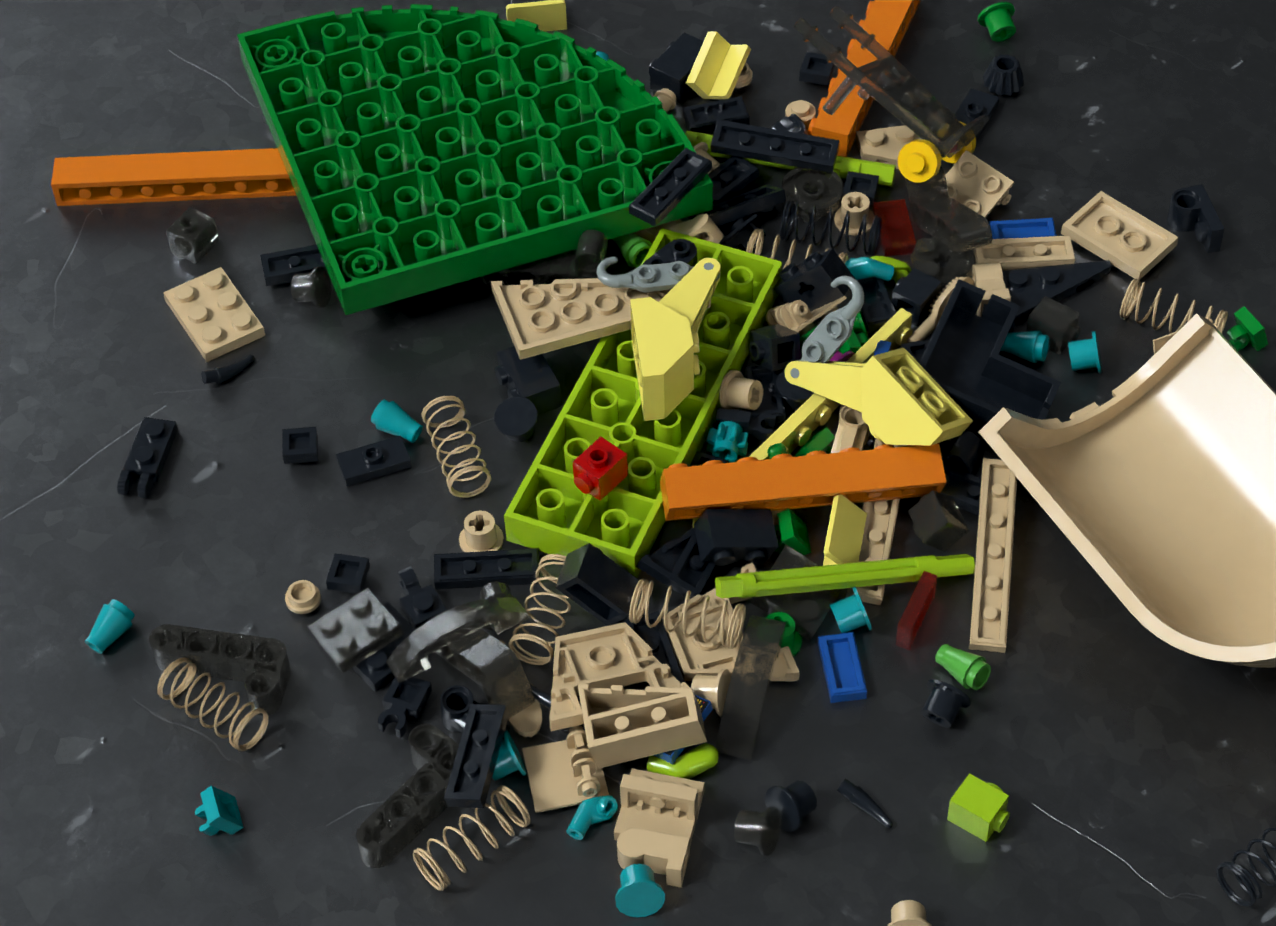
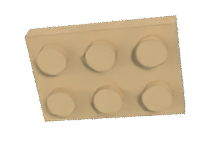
[1061,191,1179,280]
[163,267,265,362]

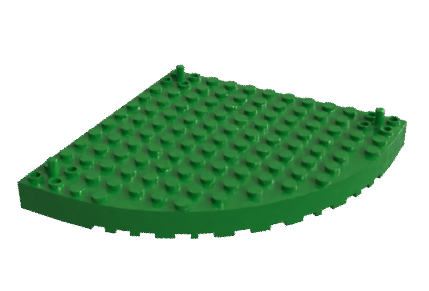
[237,4,713,315]

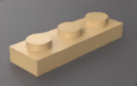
[973,236,1075,270]

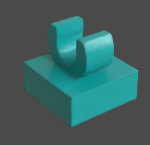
[195,785,244,836]

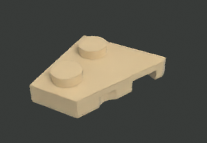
[856,124,921,169]

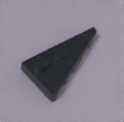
[1002,260,1111,325]

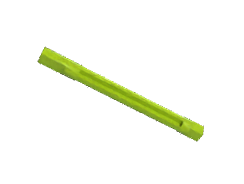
[685,131,896,187]
[715,554,975,599]

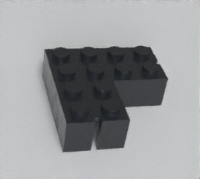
[919,279,1061,432]

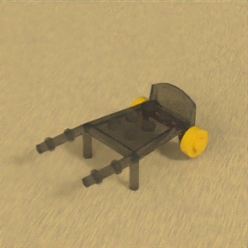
[794,5,989,183]

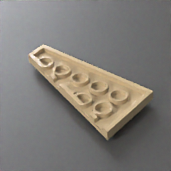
[491,278,711,360]

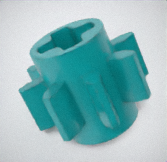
[706,421,749,463]

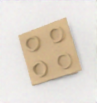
[927,150,1014,231]
[766,296,847,336]
[522,726,609,813]

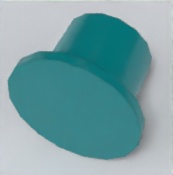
[1068,331,1103,374]
[830,587,873,633]
[492,730,527,781]
[615,864,665,918]

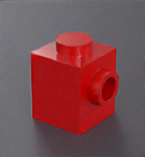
[573,436,628,501]

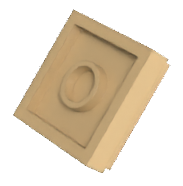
[614,768,705,845]

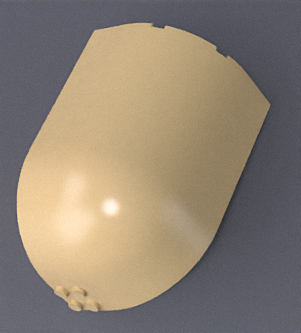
[979,313,1276,668]

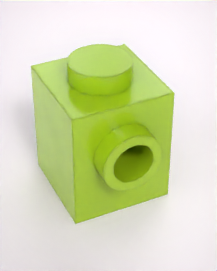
[947,773,1010,842]

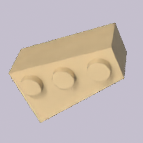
[578,684,707,769]

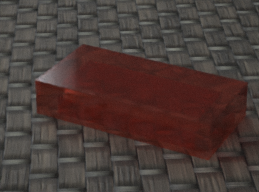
[873,199,917,257]
[896,571,937,650]

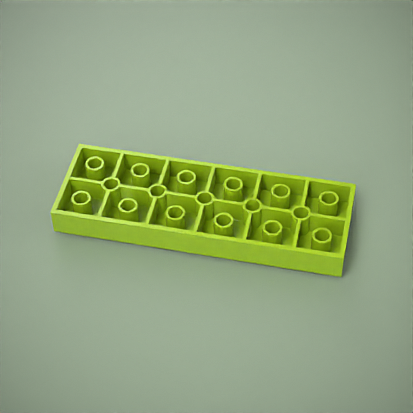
[504,228,782,578]

